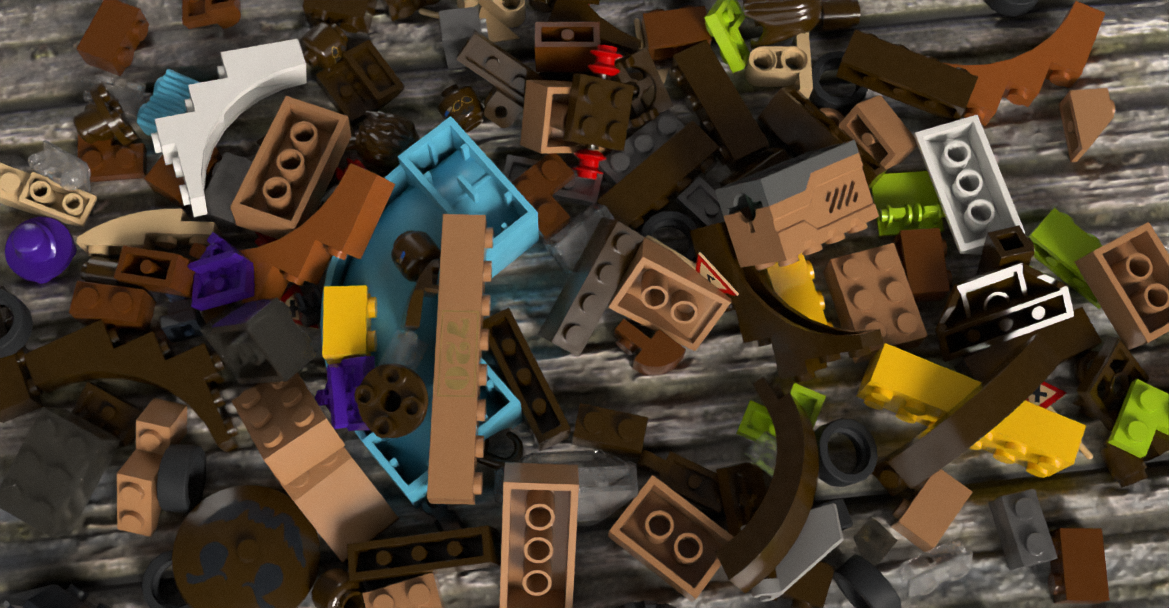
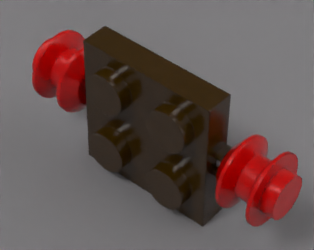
[563,45,634,180]

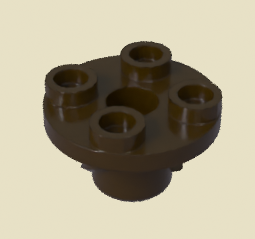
[73,82,138,146]
[354,363,428,438]

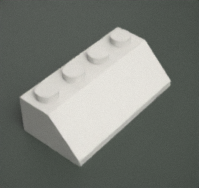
[914,115,1025,255]

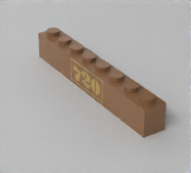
[427,214,494,505]

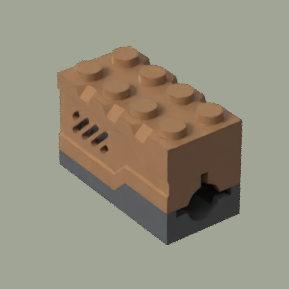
[715,140,879,270]

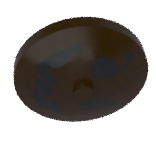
[172,485,321,608]

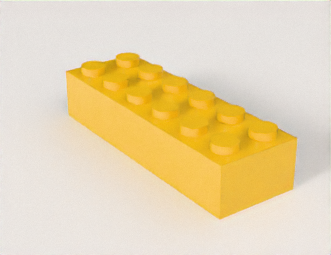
[856,343,1086,478]

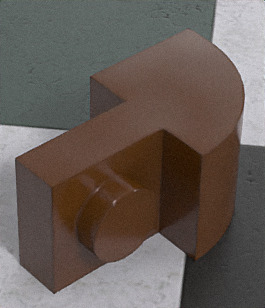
[182,0,241,29]
[614,319,686,376]

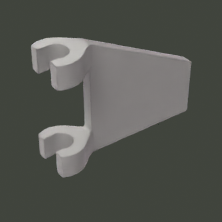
[741,503,843,602]

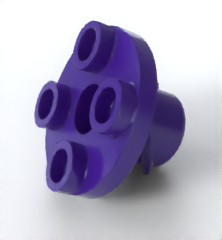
[5,217,77,284]

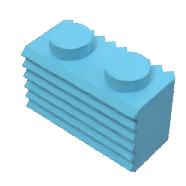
[137,69,201,136]

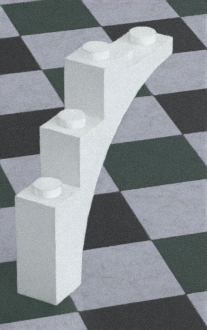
[151,39,307,217]

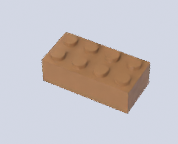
[230,96,351,239]
[500,462,579,608]

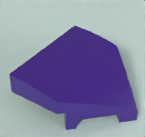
[187,232,255,311]
[315,356,375,431]

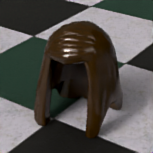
[743,0,822,49]

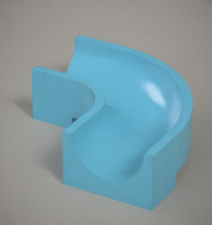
[320,116,539,509]

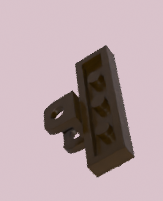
[456,30,547,128]

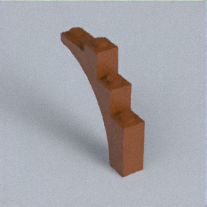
[942,1,1105,126]
[189,163,395,311]

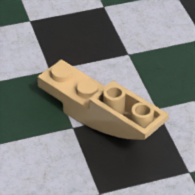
[0,163,97,227]
[76,208,222,258]

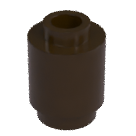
[816,0,860,31]
[81,256,133,288]
[1099,439,1148,488]

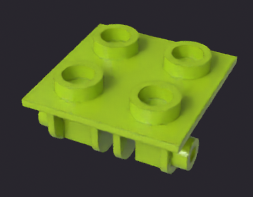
[872,171,945,236]

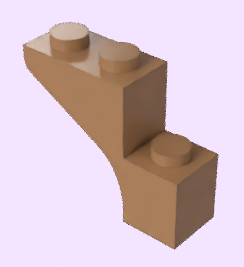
[117,398,187,537]

